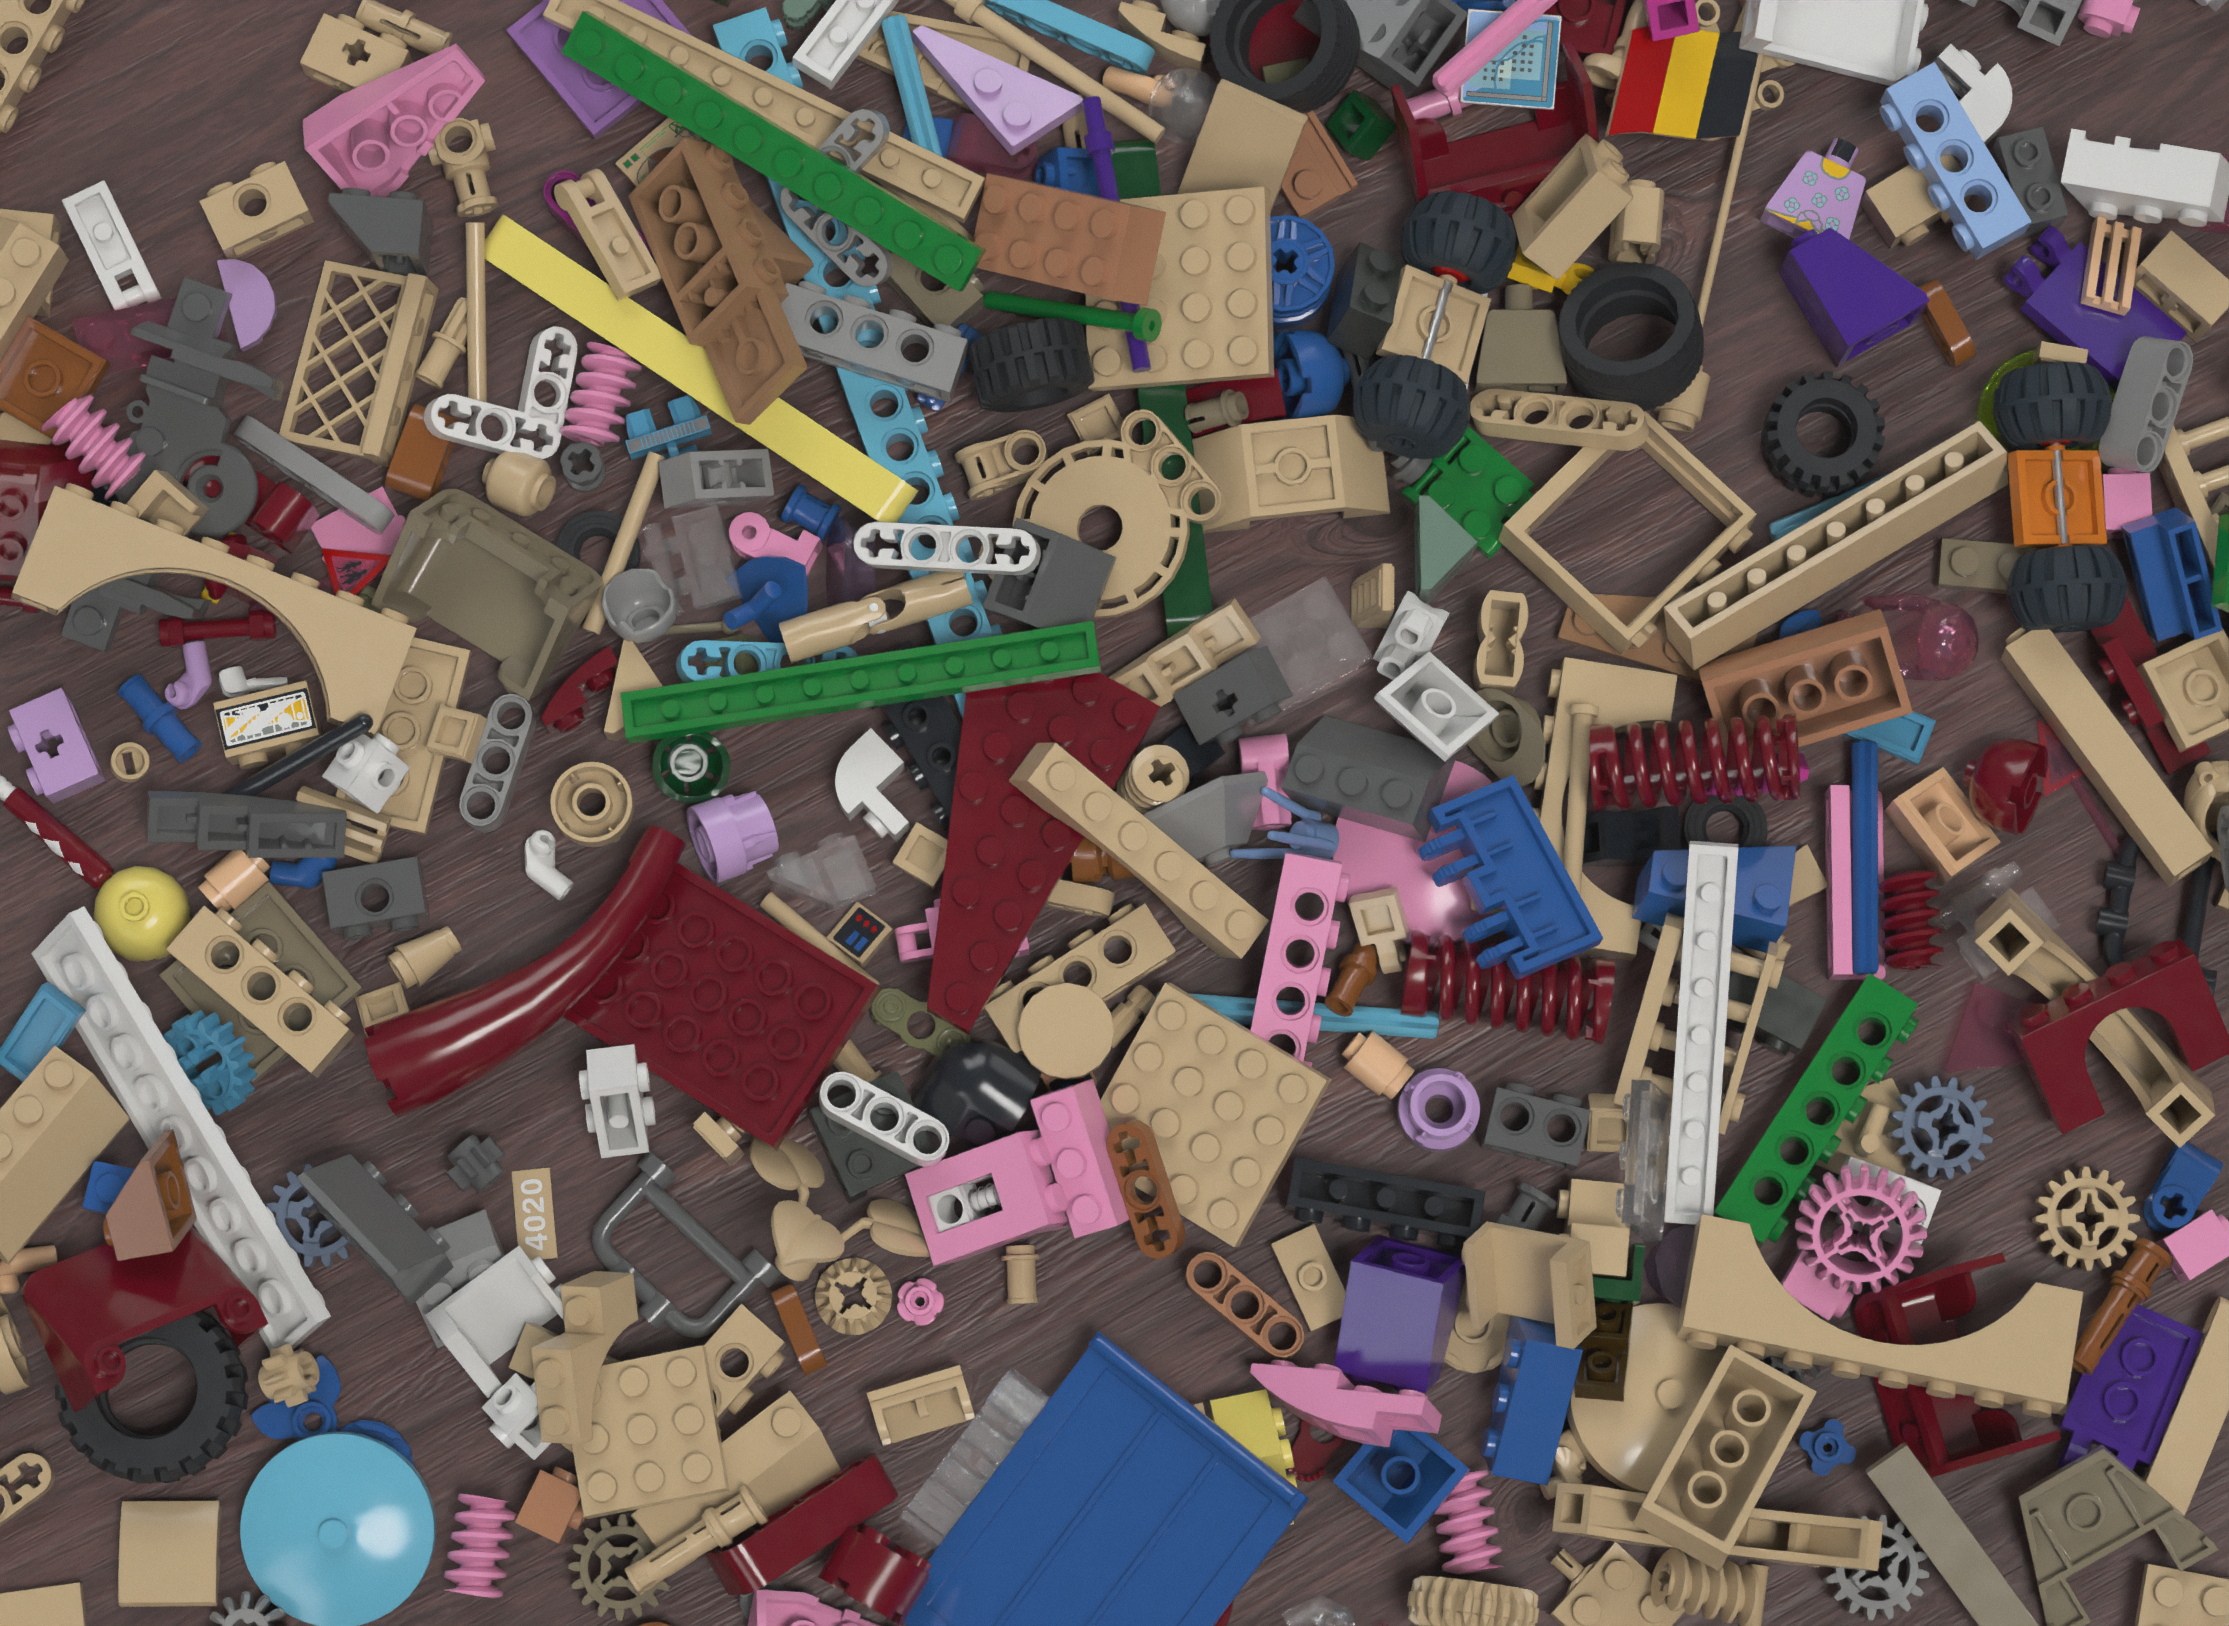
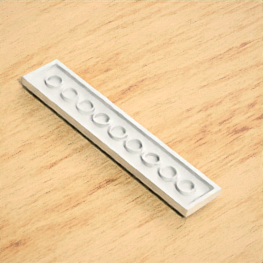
[31,906,331,1351]

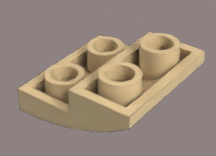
[118,1501,221,1607]

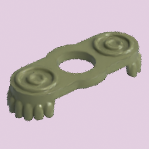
[869,987,974,1056]

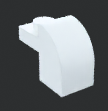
[1935,44,2012,145]
[835,728,910,842]

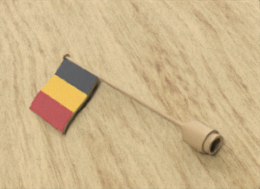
[1605,26,1764,432]

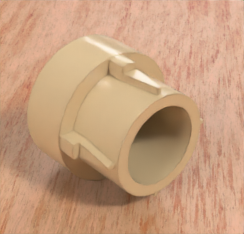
[551,762,634,847]

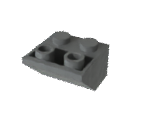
[328,188,433,278]
[982,518,1116,630]

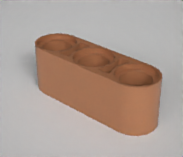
[1185,1252,1304,1360]

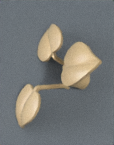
[749,1136,931,1281]

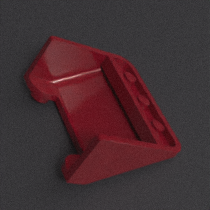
[22,1225,268,1413]

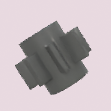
[447,1135,506,1194]

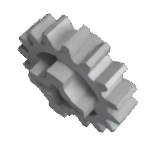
[1823,1515,1929,1621]

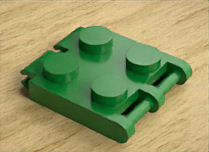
[1401,426,1534,559]

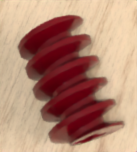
[1878,870,1945,972]

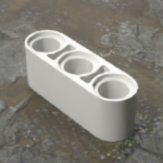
[819,1072,949,1167]

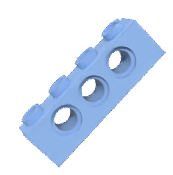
[1879,62,2032,260]

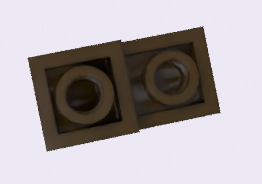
[1575,1301,1633,1402]

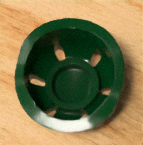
[652,732,731,803]

